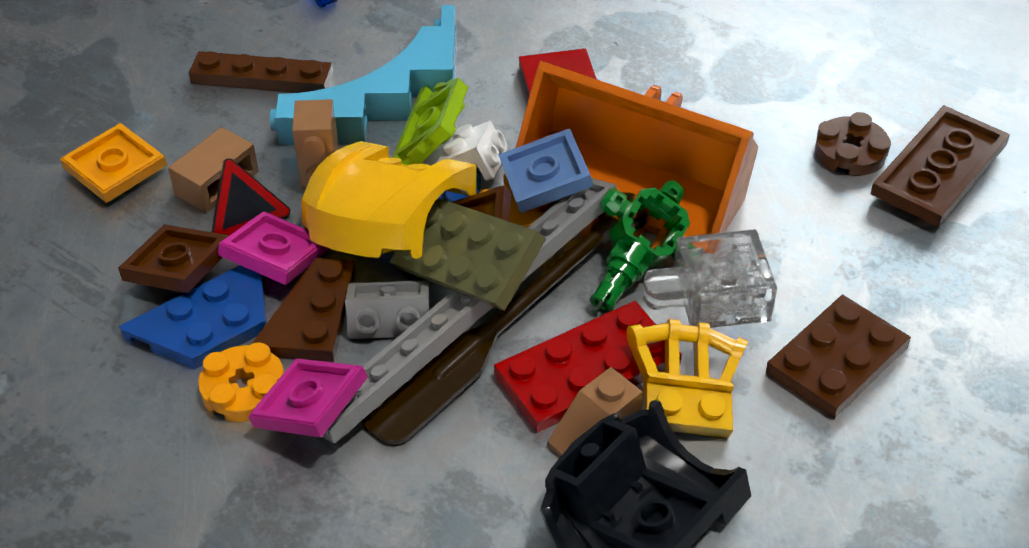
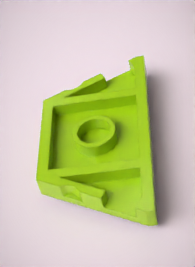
[392,78,469,165]

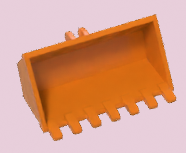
[515,61,759,268]

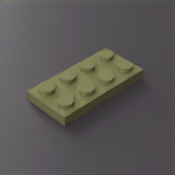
[389,198,546,311]

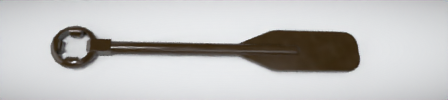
[362,192,650,445]

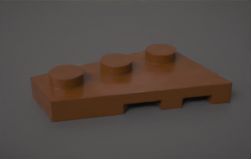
[252,258,356,362]

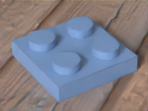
[498,128,594,213]

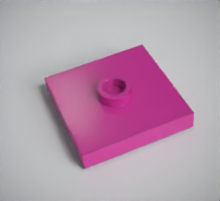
[218,211,328,285]
[248,358,368,438]

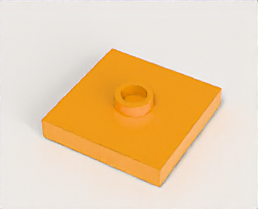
[60,123,167,203]

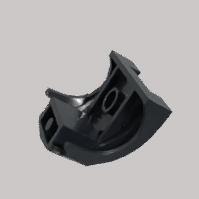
[540,400,752,548]

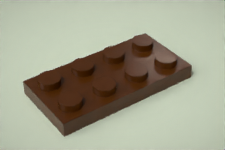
[870,105,1010,227]

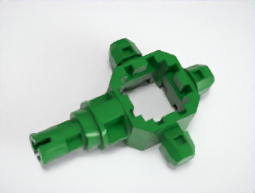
[589,180,700,313]

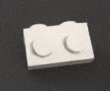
[437,120,507,181]

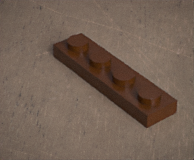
[189,51,333,93]

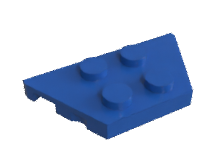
[119,265,267,369]

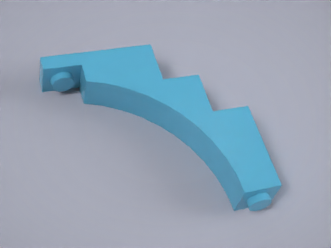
[270,5,456,145]

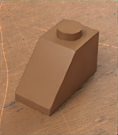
[547,367,643,457]

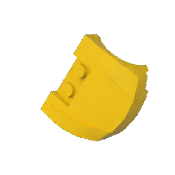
[301,141,476,259]

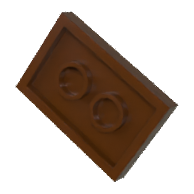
[766,294,911,419]

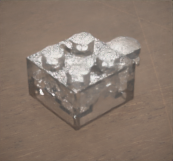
[643,229,777,328]

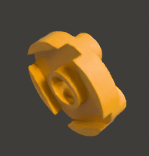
[198,342,284,422]

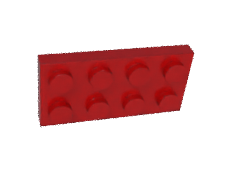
[494,300,682,433]

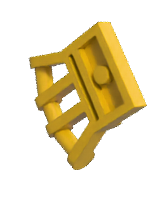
[626,319,748,438]

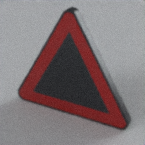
[211,158,291,236]

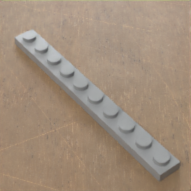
[322,178,617,444]

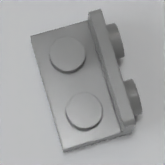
[345,280,430,339]

